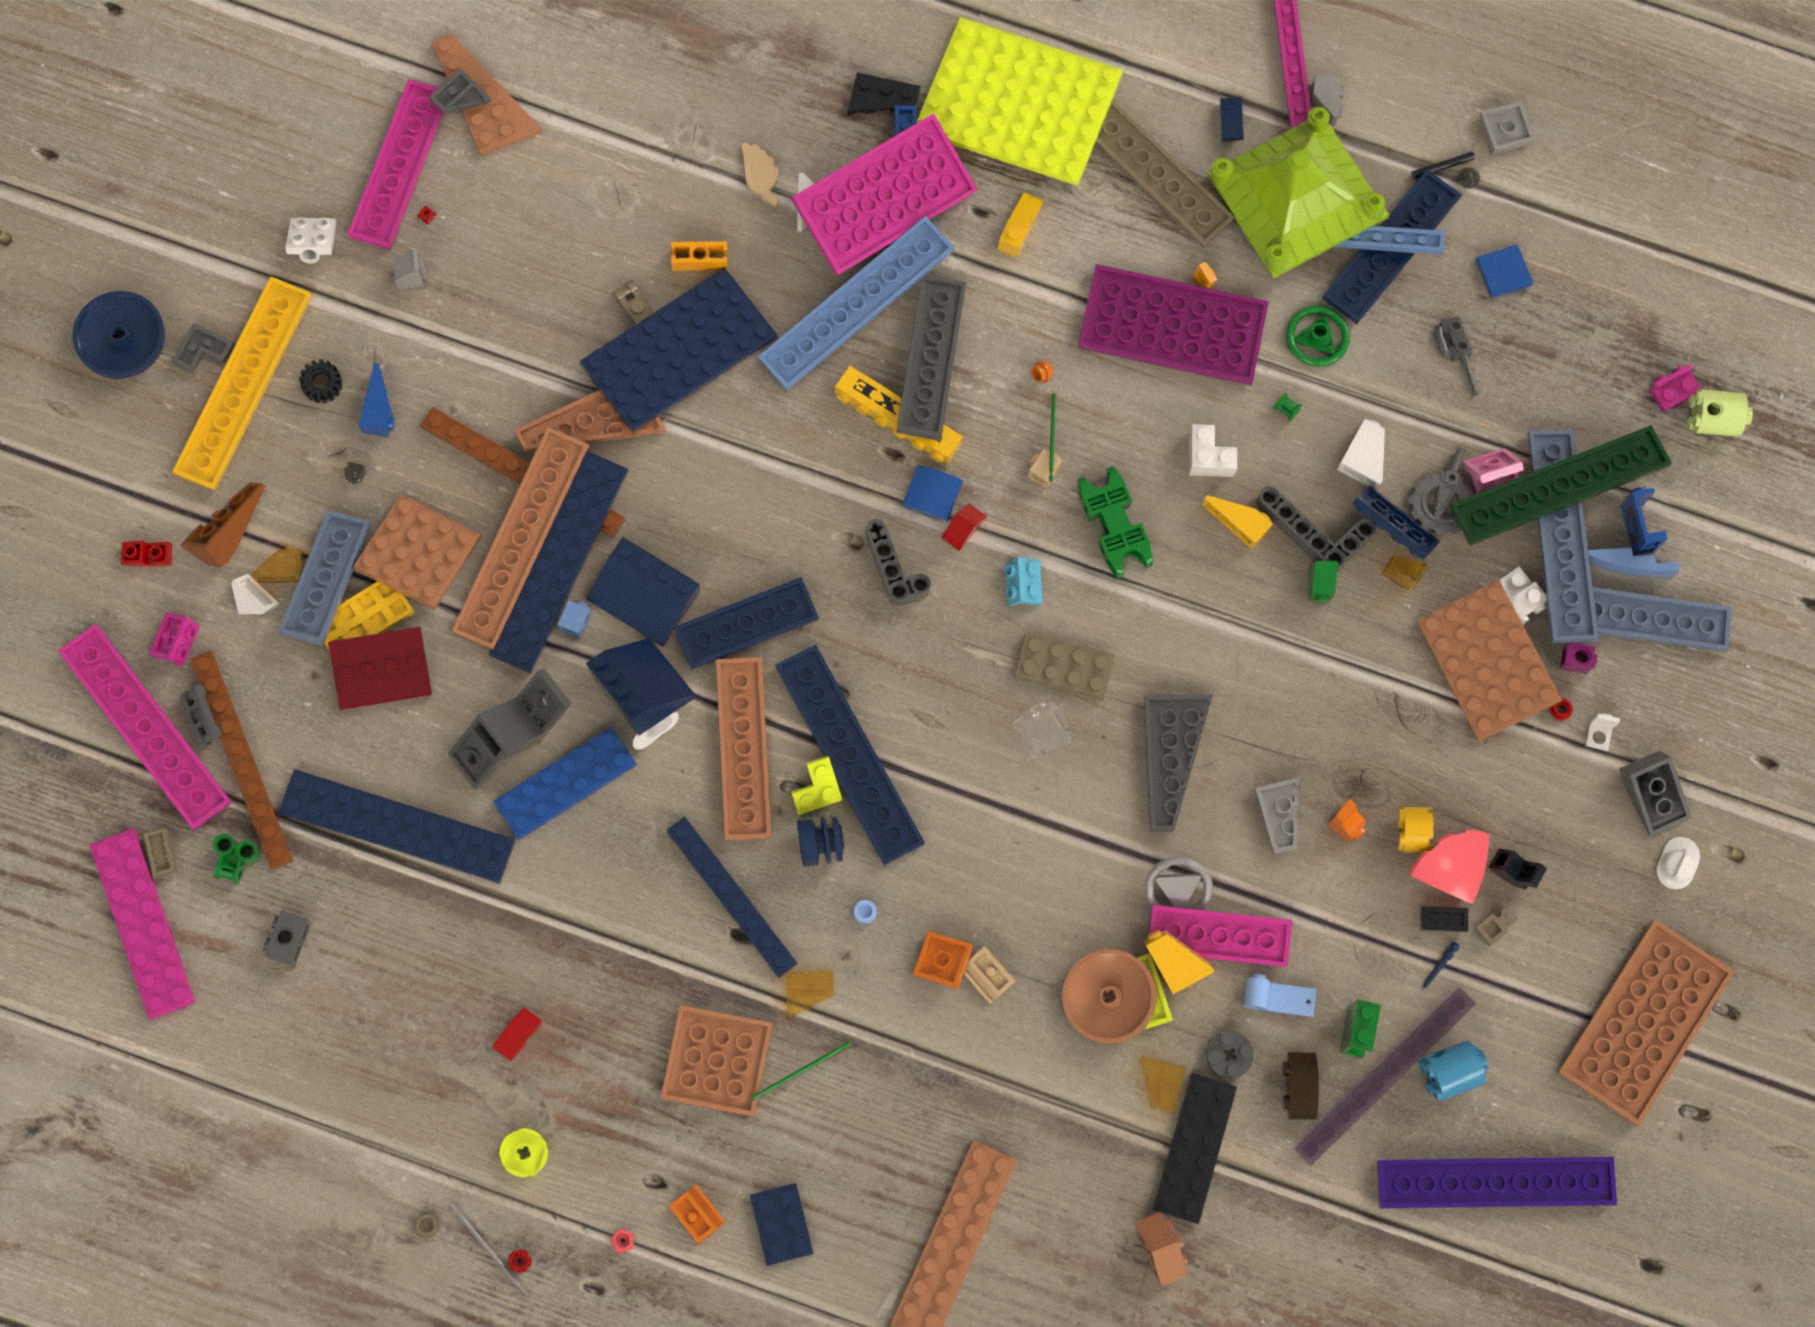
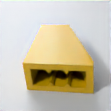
[1145,930,1214,994]

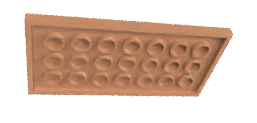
[1557,919,1734,1127]

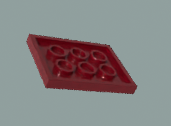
[328,627,432,710]

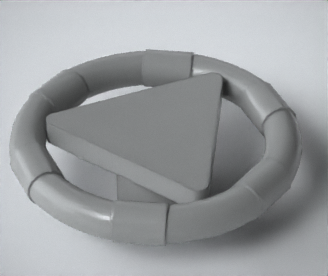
[1145,856,1213,910]

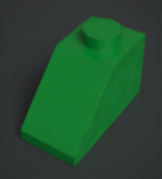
[1308,561,1338,603]

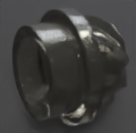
[1458,167,1480,189]
[344,462,367,484]

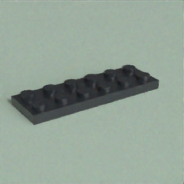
[1152,1073,1237,1225]

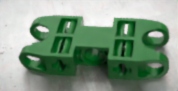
[1077,466,1153,578]

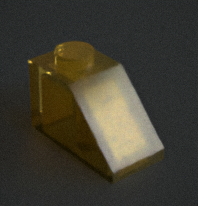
[253,547,304,583]

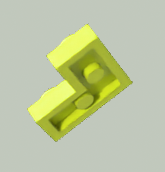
[791,756,842,815]

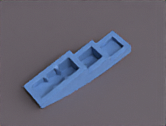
[1588,548,1680,577]

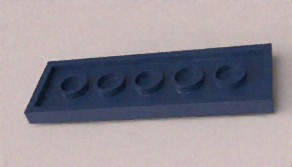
[674,577,819,670]

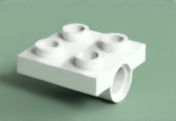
[286,218,336,264]

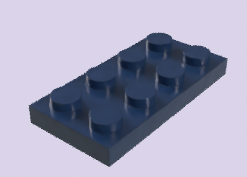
[1352,486,1440,560]

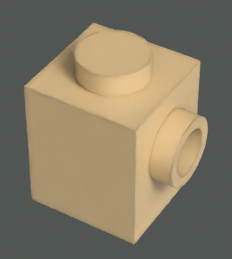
[1028,449,1063,489]

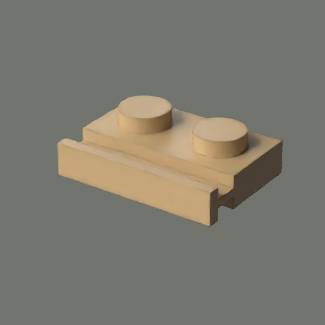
[964,946,1017,1004]

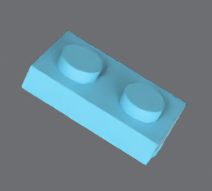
[1005,557,1043,606]

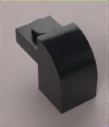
[1488,848,1547,890]

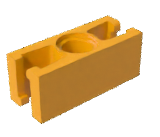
[671,241,728,271]

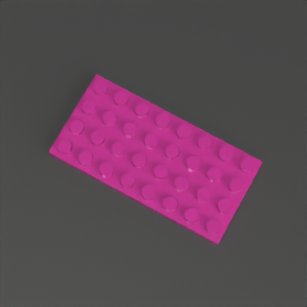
[790,113,978,276]

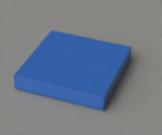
[1475,244,1533,299]

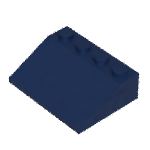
[586,537,701,647]
[586,638,696,736]

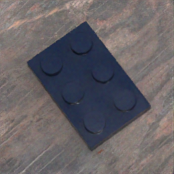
[750,1183,814,1266]

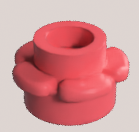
[611,1229,634,1253]

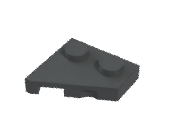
[429,68,491,115]

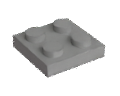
[1479,101,1536,154]

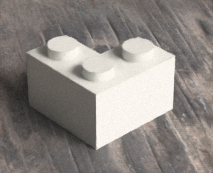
[1189,424,1237,477]

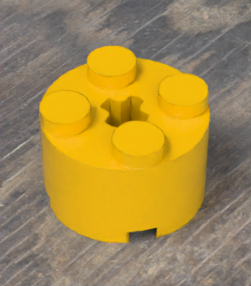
[1398,807,1433,853]

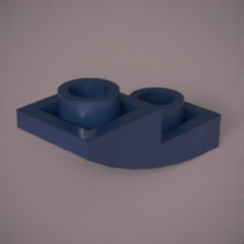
[1220,97,1244,142]

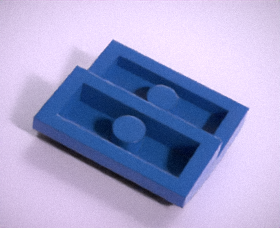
[902,465,963,521]

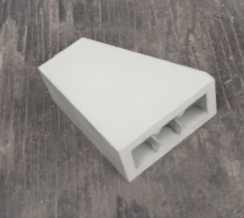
[1337,419,1385,490]

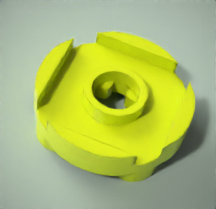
[500,1128,548,1178]

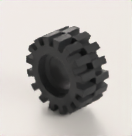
[299,359,343,404]

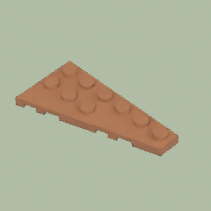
[431,34,542,156]
[514,390,666,452]

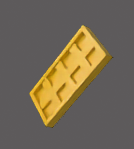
[324,581,415,652]

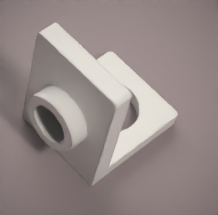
[1585,713,1620,751]

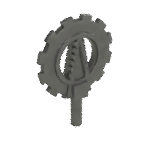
[1408,447,1474,536]

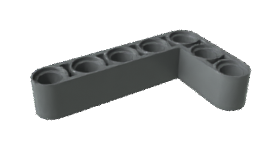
[1256,486,1376,572]

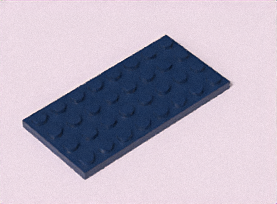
[580,267,777,433]

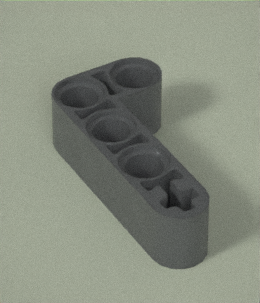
[865,519,931,606]

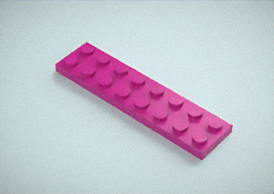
[348,79,443,251]
[89,828,196,1020]

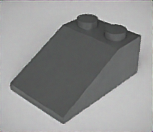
[1619,751,1692,836]

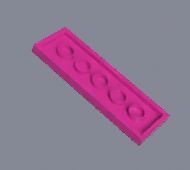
[1147,904,1292,967]

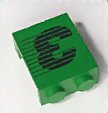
[1340,999,1381,1058]

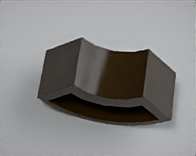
[1282,1052,1319,1120]

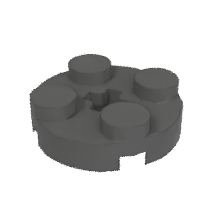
[1206,1031,1254,1079]

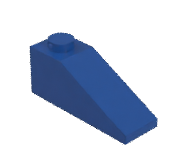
[359,362,396,438]

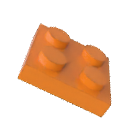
[913,931,973,990]

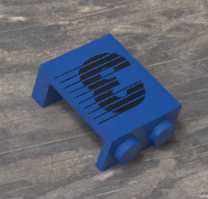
[1620,487,1668,556]

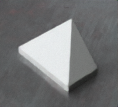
[231,574,279,614]

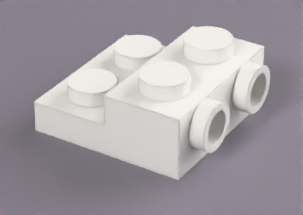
[1500,567,1547,625]

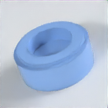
[853,900,877,924]

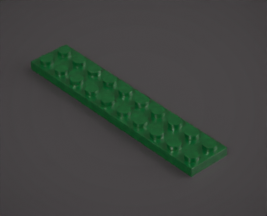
[1450,425,1672,546]

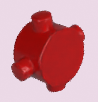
[417,206,437,225]

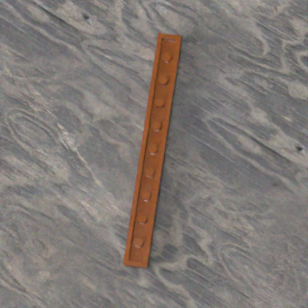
[420,407,625,538]
[190,650,294,870]

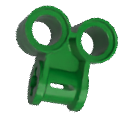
[213,833,260,885]

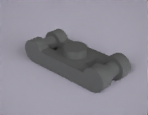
[180,683,222,748]

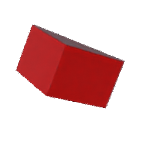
[942,503,987,551]

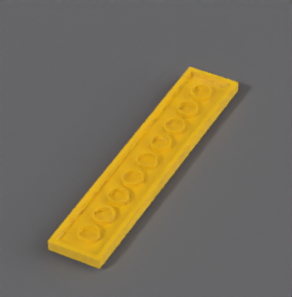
[172,276,312,492]

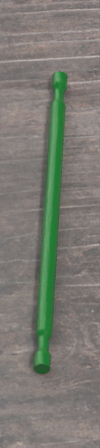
[1049,393,1056,482]
[751,1041,851,1101]

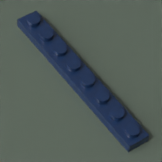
[666,817,798,978]

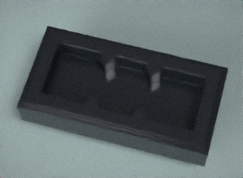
[1420,906,1468,933]

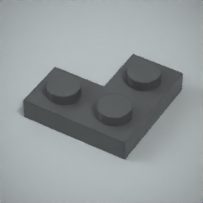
[172,323,235,373]

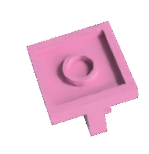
[1463,448,1524,494]

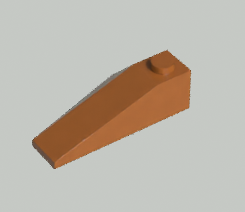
[181,482,265,567]

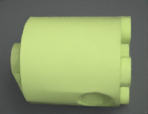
[1687,389,1753,437]

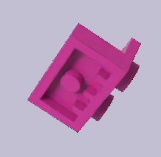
[1649,364,1701,412]
[148,612,200,667]

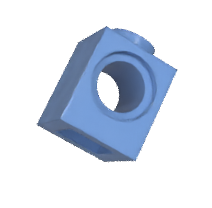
[558,600,591,639]

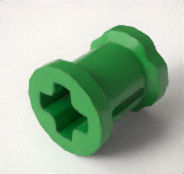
[1273,392,1303,422]

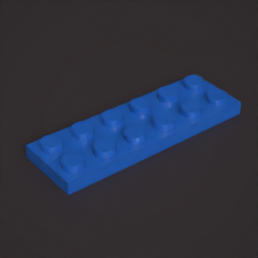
[493,726,637,840]

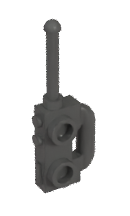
[1435,317,1479,396]

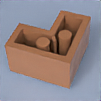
[1135,1212,1188,1287]

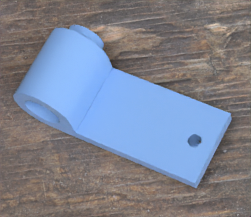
[1243,974,1317,1017]

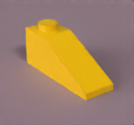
[998,192,1044,258]
[1202,495,1273,549]

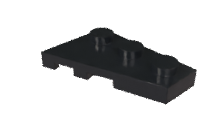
[847,72,920,115]

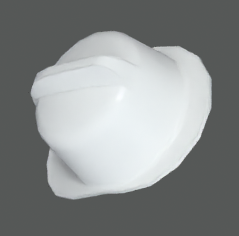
[633,711,679,749]
[1656,837,1700,890]

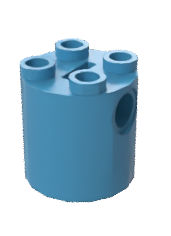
[1418,1040,1489,1101]

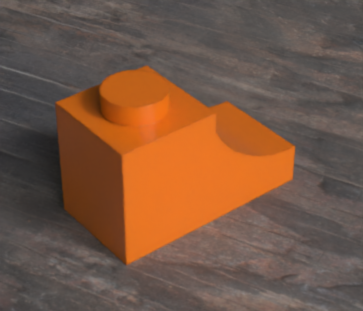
[1327,799,1367,843]

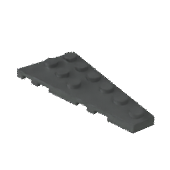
[1144,694,1213,832]

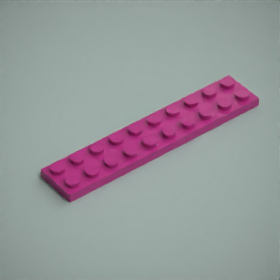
[58,624,232,831]

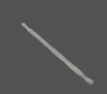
[450,1204,527,1295]

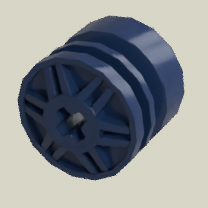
[797,813,845,867]

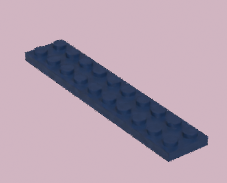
[488,451,629,674]
[775,644,925,866]
[278,769,516,884]

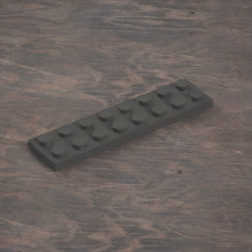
[896,274,966,441]

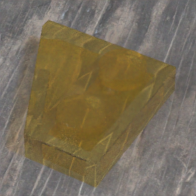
[786,971,834,1019]
[1140,1056,1186,1114]

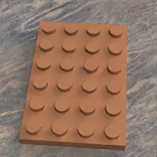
[1417,580,1562,742]

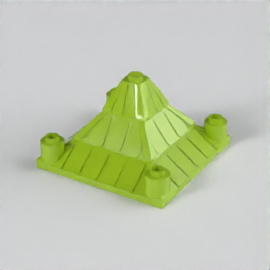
[1208,107,1389,279]

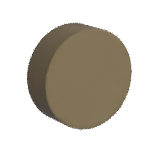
[415,1213,440,1238]

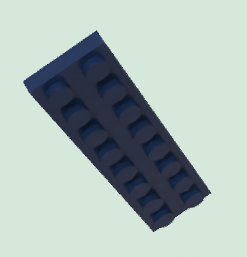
[1322,169,1462,324]

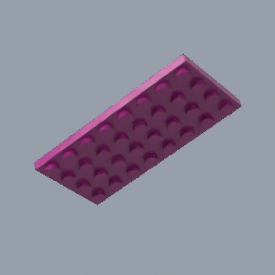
[1078,264,1269,386]

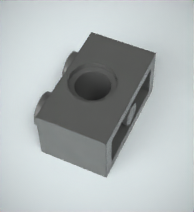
[263,910,311,967]

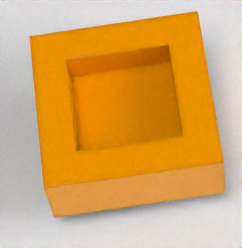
[1192,262,1218,289]

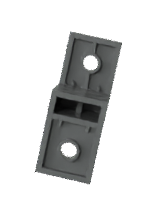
[448,668,572,789]

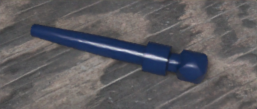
[1423,942,1459,988]

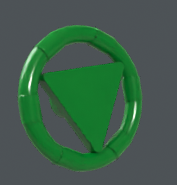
[1286,305,1350,367]

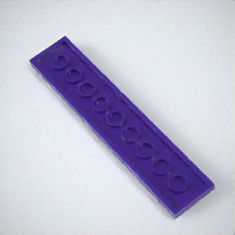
[1377,1157,1617,1209]

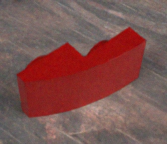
[121,541,172,567]
[493,1007,542,1061]

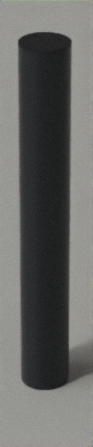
[1411,151,1475,180]

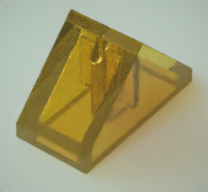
[1382,555,1429,593]

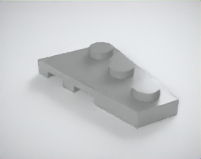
[1254,777,1299,856]

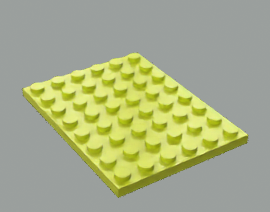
[917,17,1123,186]

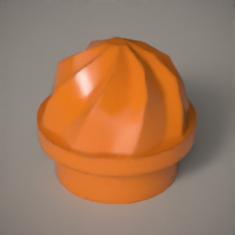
[1031,361,1054,383]

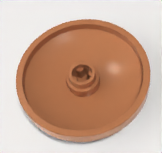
[1062,949,1157,1044]

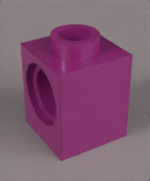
[1560,643,1597,674]

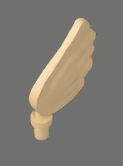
[741,142,780,207]

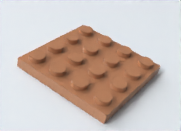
[354,494,481,611]
[661,1005,773,1117]

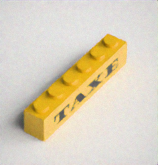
[835,366,963,464]

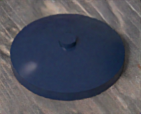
[73,291,166,379]

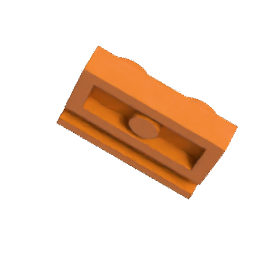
[669,1184,726,1245]

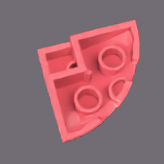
[1408,829,1489,904]

